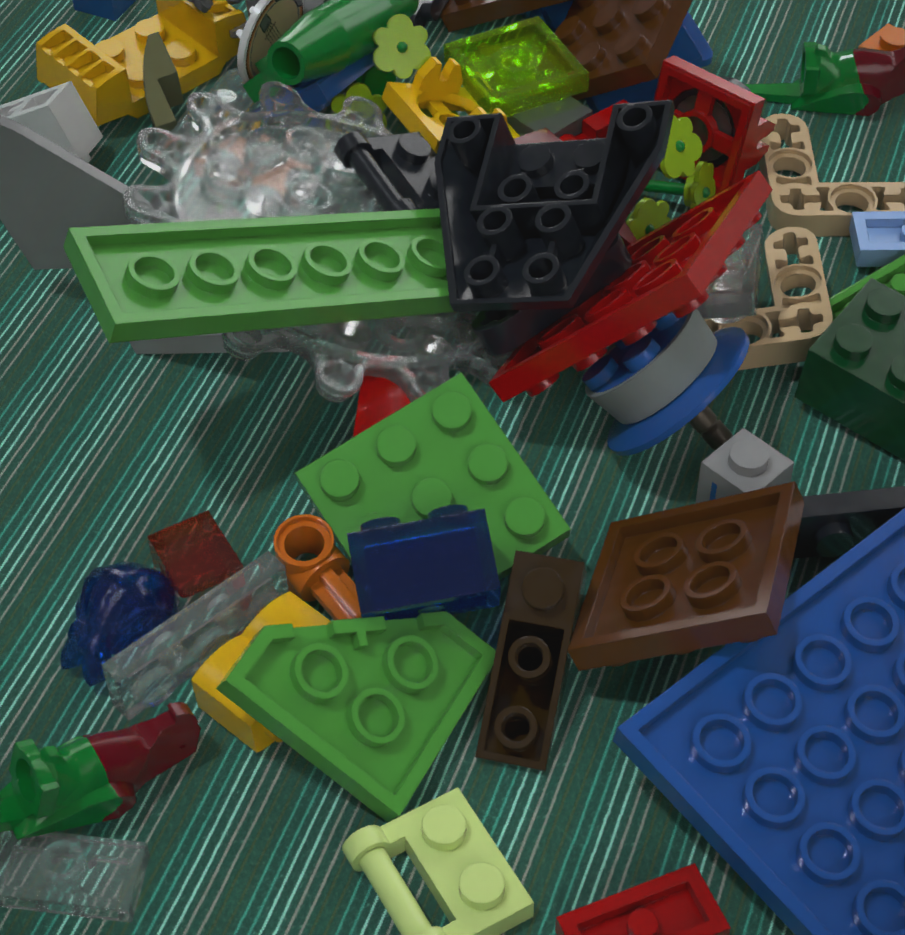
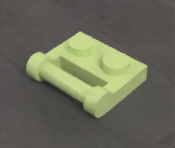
[342,787,534,935]

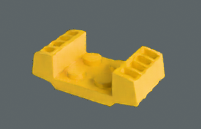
[36,0,246,126]

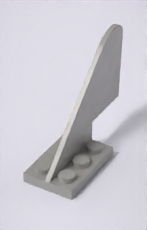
[0,115,301,354]

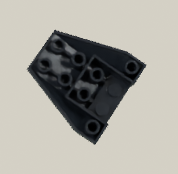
[434,100,675,312]

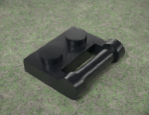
[334,131,439,211]

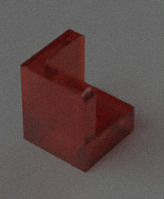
[147,510,248,608]

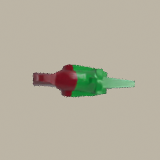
[744,42,905,116]
[0,702,201,840]

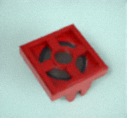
[654,55,775,195]

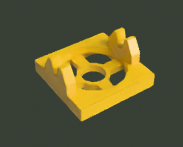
[381,56,520,154]

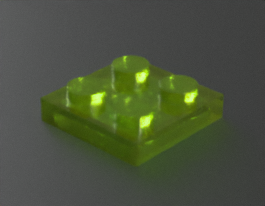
[444,16,589,117]

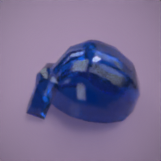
[60,561,180,687]

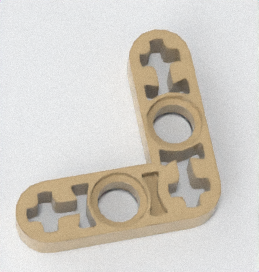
[759,113,905,237]
[702,227,833,370]

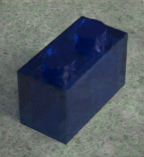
[347,505,501,620]

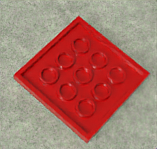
[489,170,773,402]

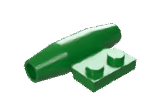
[242,0,419,103]

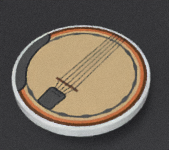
[236,0,304,83]

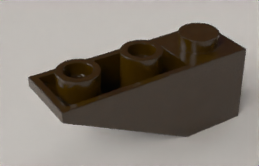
[475,550,588,771]

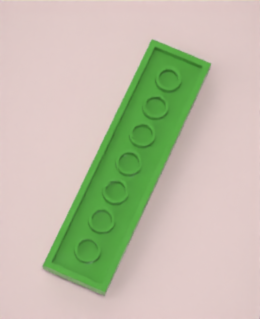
[63,208,454,343]

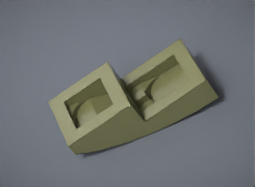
[143,32,184,158]

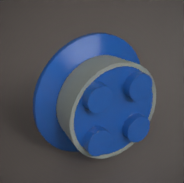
[582,309,750,456]

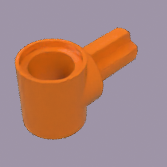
[273,514,378,620]

